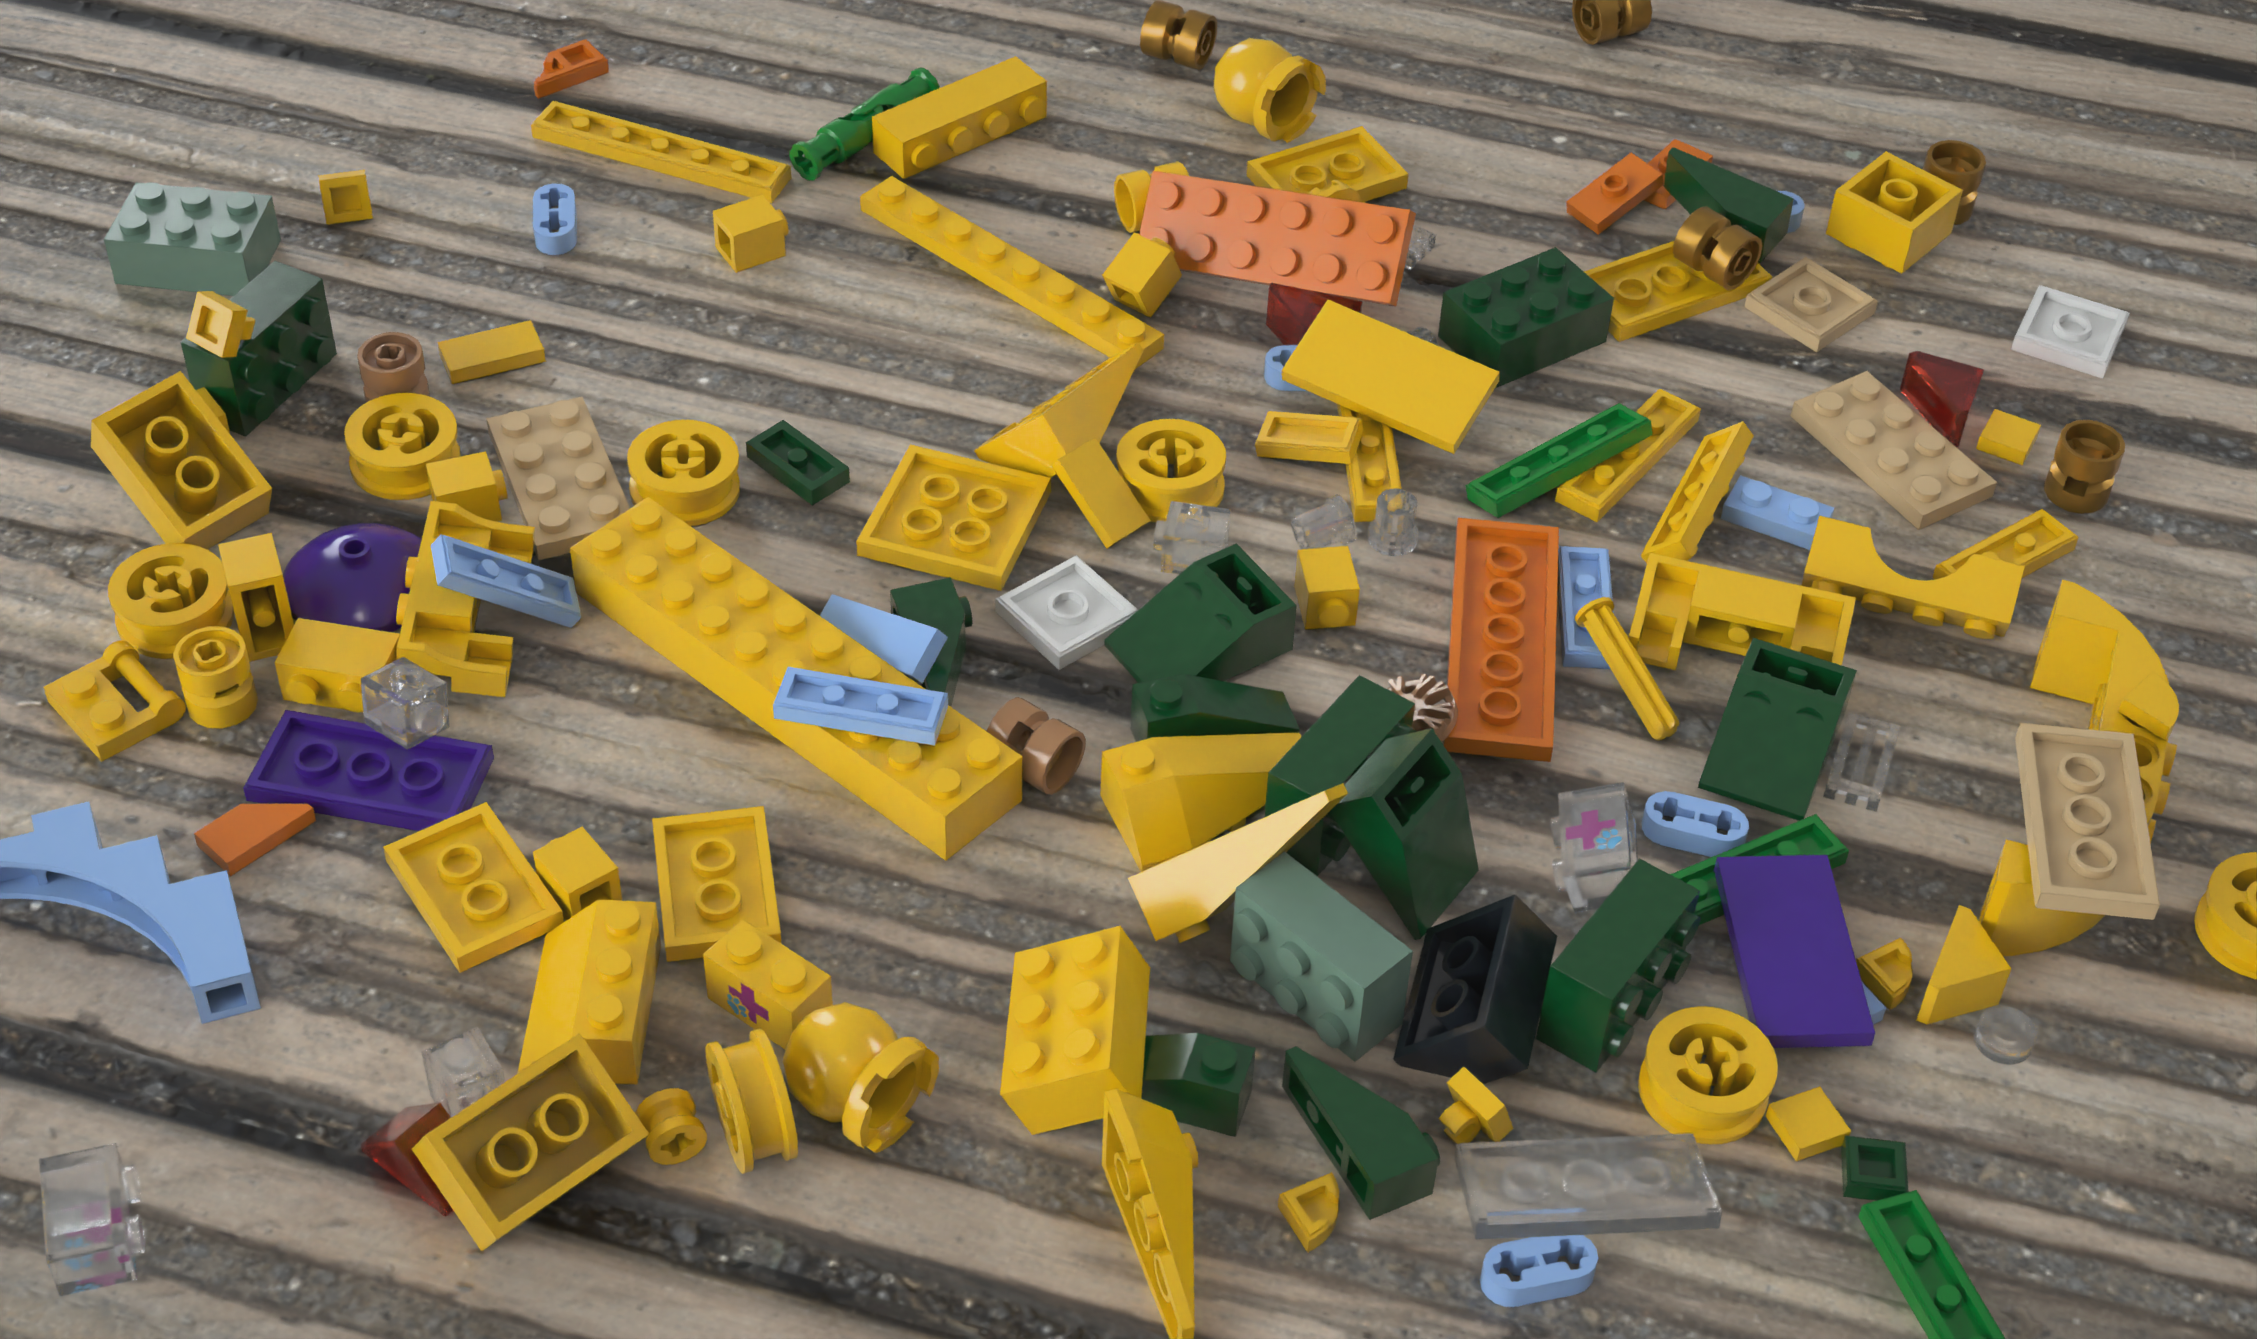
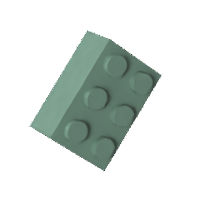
[104,182,281,296]
[1230,851,1413,1062]

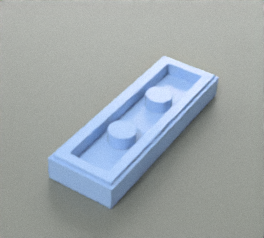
[431,534,581,628]
[1557,546,1614,669]
[820,594,948,684]
[773,667,948,746]

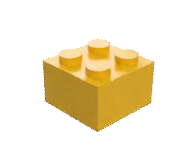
[1826,151,1963,274]

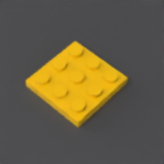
[856,444,1051,591]

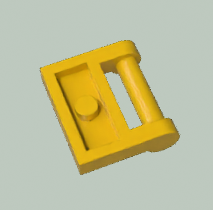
[43,640,186,762]

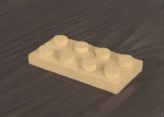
[1791,371,1997,530]
[486,396,630,561]
[2015,723,2160,920]

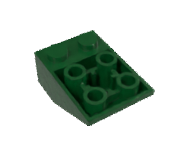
[1104,543,1297,683]
[1698,638,1857,821]
[1329,728,1479,940]

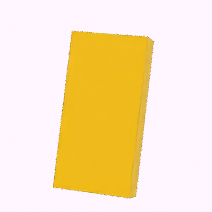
[437,320,546,384]
[1255,411,1364,464]
[1051,437,1151,549]

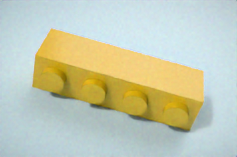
[872,56,1047,179]

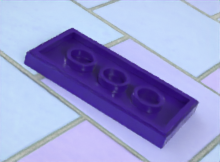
[243,710,494,831]
[1714,855,1875,1048]

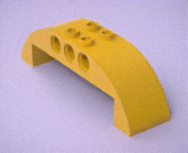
[1979,580,2177,956]

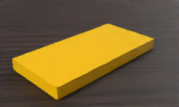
[1584,241,1773,342]
[1281,300,1499,454]

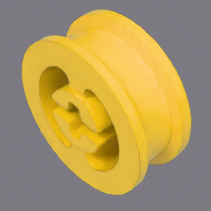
[344,393,461,500]
[1116,419,1226,524]
[627,420,740,526]
[108,543,235,659]
[2194,852,2257,979]
[1638,1006,1778,1144]
[705,1028,798,1174]

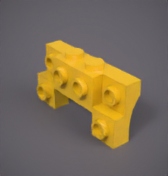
[396,501,535,697]
[1628,553,1856,670]

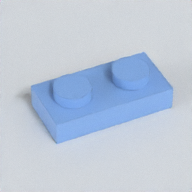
[1721,475,1834,550]

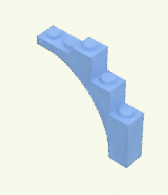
[0,801,261,1024]

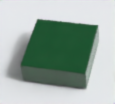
[1841,1135,1908,1201]

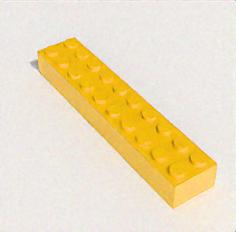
[570,497,1023,861]

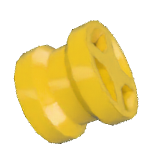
[635,1088,707,1165]

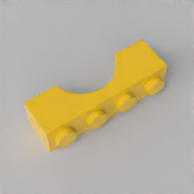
[1801,516,2025,639]

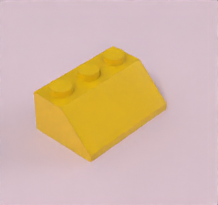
[518,900,661,1085]

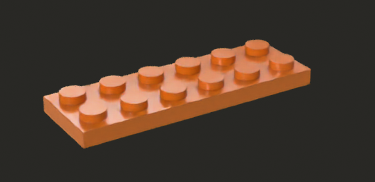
[1139,171,1416,307]
[1443,517,1559,762]

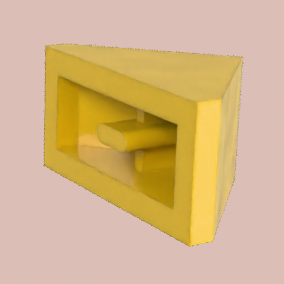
[1916,905,2011,1025]

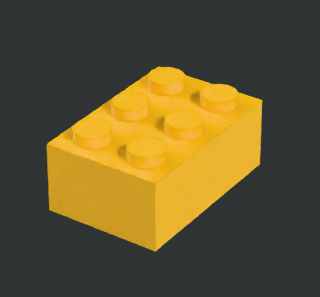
[91,371,272,549]
[1000,926,1150,1135]
[412,1033,649,1251]

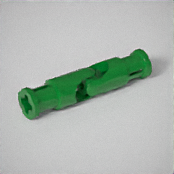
[789,67,940,181]

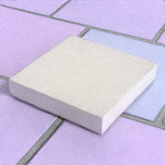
[2011,285,2130,379]
[995,555,1138,670]

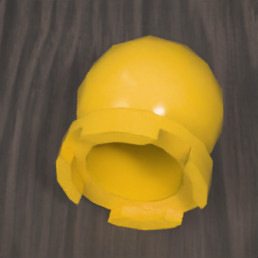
[1213,38,1326,143]
[783,1002,939,1153]

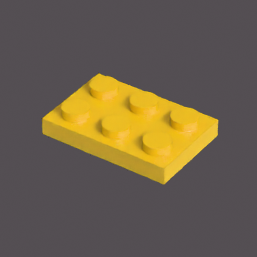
[1247,126,1409,202]
[383,802,564,973]
[652,806,782,962]

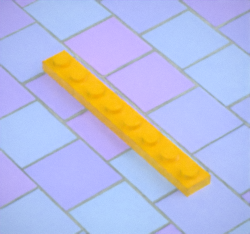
[860,176,1164,369]

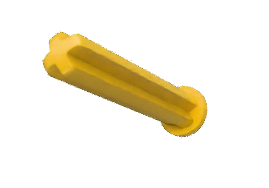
[1575,597,1679,741]

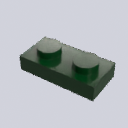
[746,420,850,506]

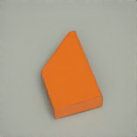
[534,39,609,99]
[194,804,316,876]

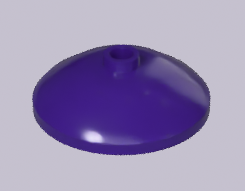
[283,523,422,632]

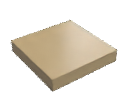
[1744,257,1878,352]

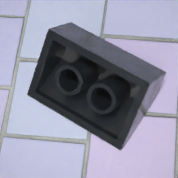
[1393,894,1558,1084]

